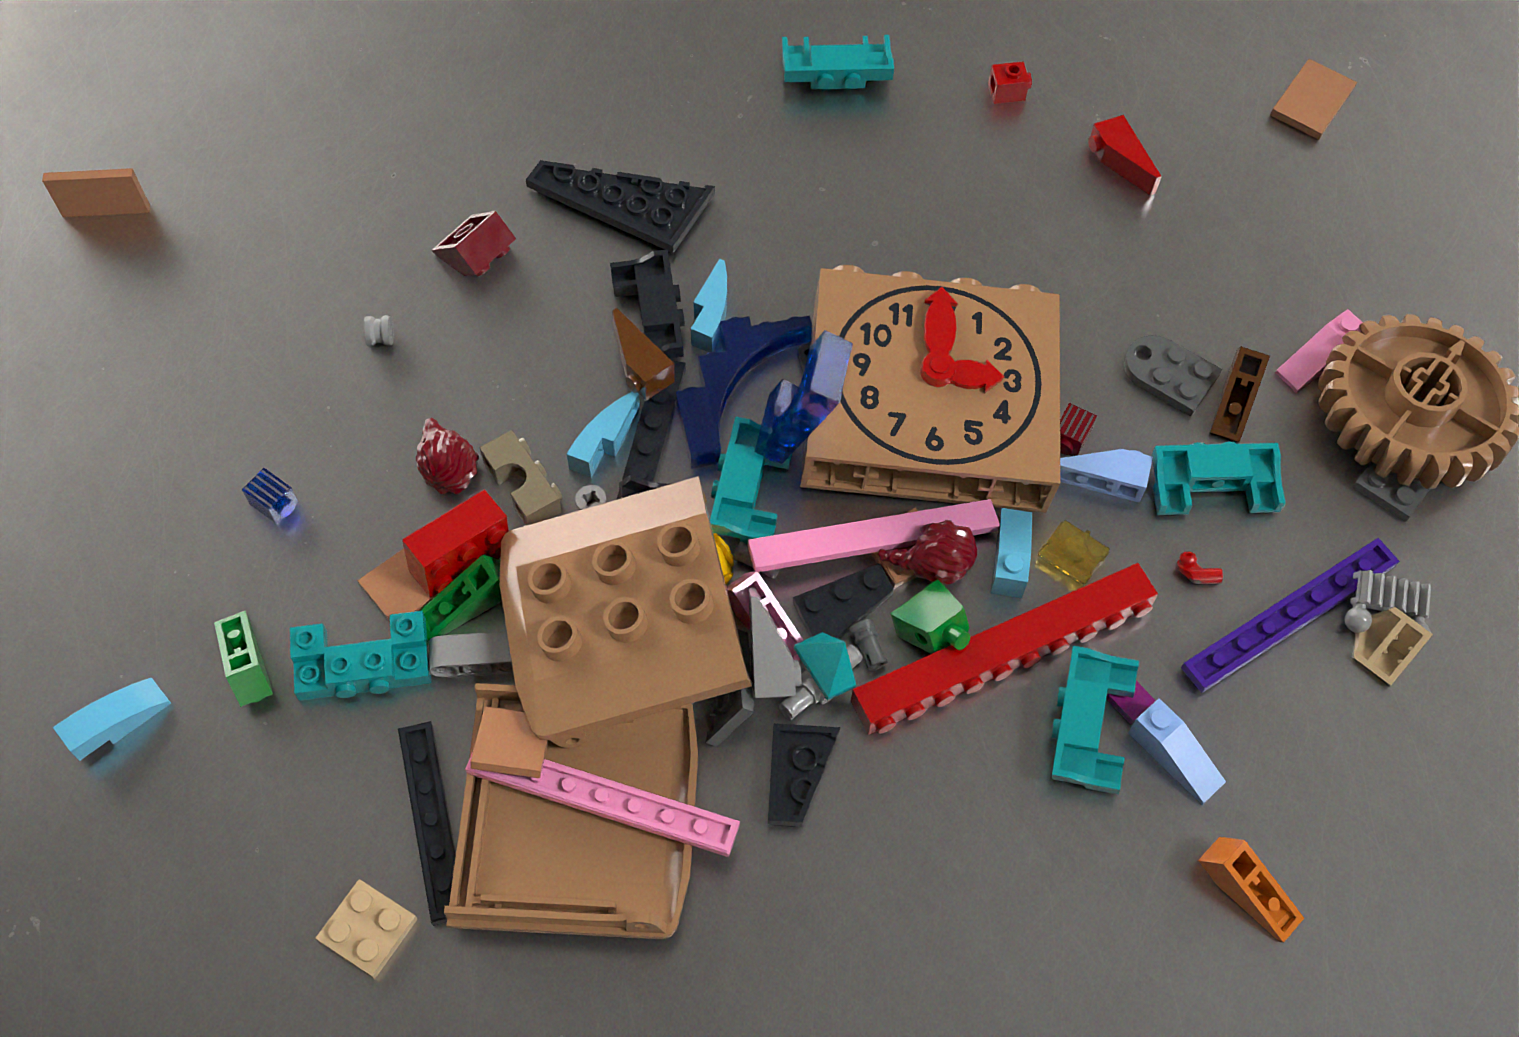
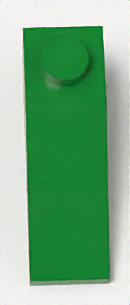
[420,555,502,641]
[214,610,273,707]

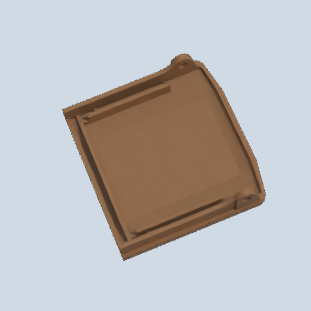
[500,476,752,748]
[444,683,698,940]

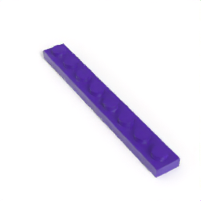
[1181,538,1400,693]

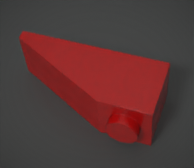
[1088,115,1162,196]

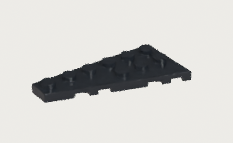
[526,160,715,253]

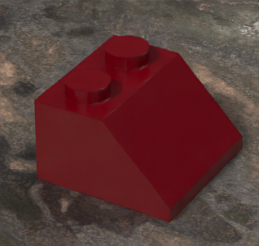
[432,211,516,277]

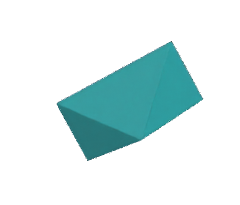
[793,632,856,701]

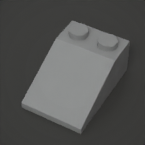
[748,588,802,698]

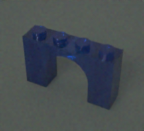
[754,330,853,464]

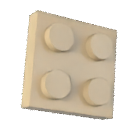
[315,879,418,979]

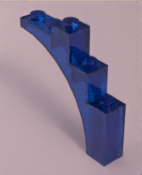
[676,315,813,469]

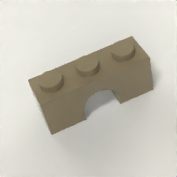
[479,430,563,526]

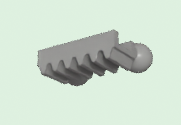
[1345,570,1431,633]

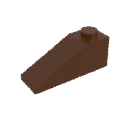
[612,308,675,400]
[1210,346,1270,442]

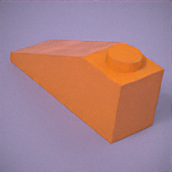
[1198,837,1304,943]

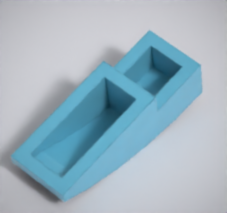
[691,259,727,354]
[566,392,640,477]
[53,678,171,761]

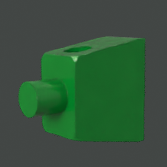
[890,580,970,654]

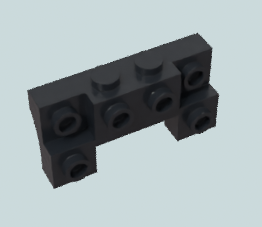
[610,249,685,358]

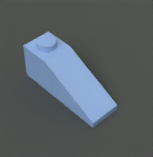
[1060,449,1153,503]
[1128,699,1226,805]

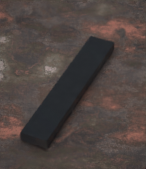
[398,721,456,926]

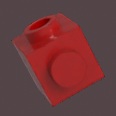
[988,61,1032,104]

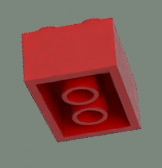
[402,489,509,598]

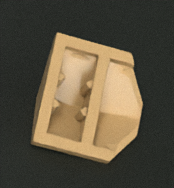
[1354,607,1433,685]

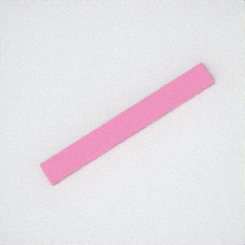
[748,499,1000,572]
[465,752,740,857]

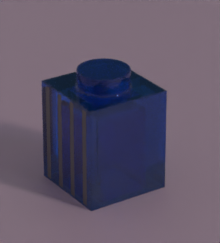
[242,468,298,524]

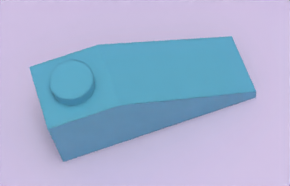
[990,508,1032,598]

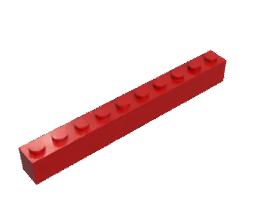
[850,563,1158,735]

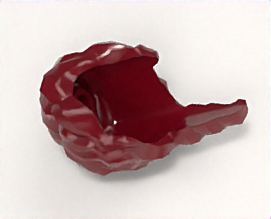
[415,417,479,495]
[878,520,977,585]

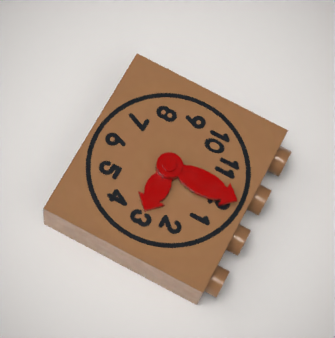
[800,265,1060,513]

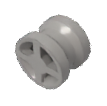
[364,315,394,346]
[575,485,607,511]

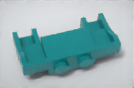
[782,35,894,89]
[710,416,796,545]
[1151,442,1286,515]
[290,611,431,701]
[1051,646,1139,795]

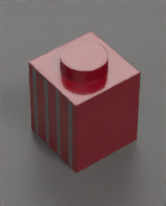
[1060,403,1097,456]

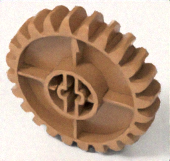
[1318,314,1519,489]

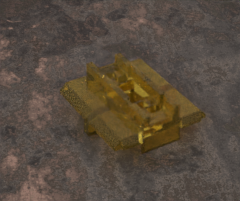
[1038,520,1110,586]

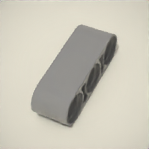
[429,631,513,677]

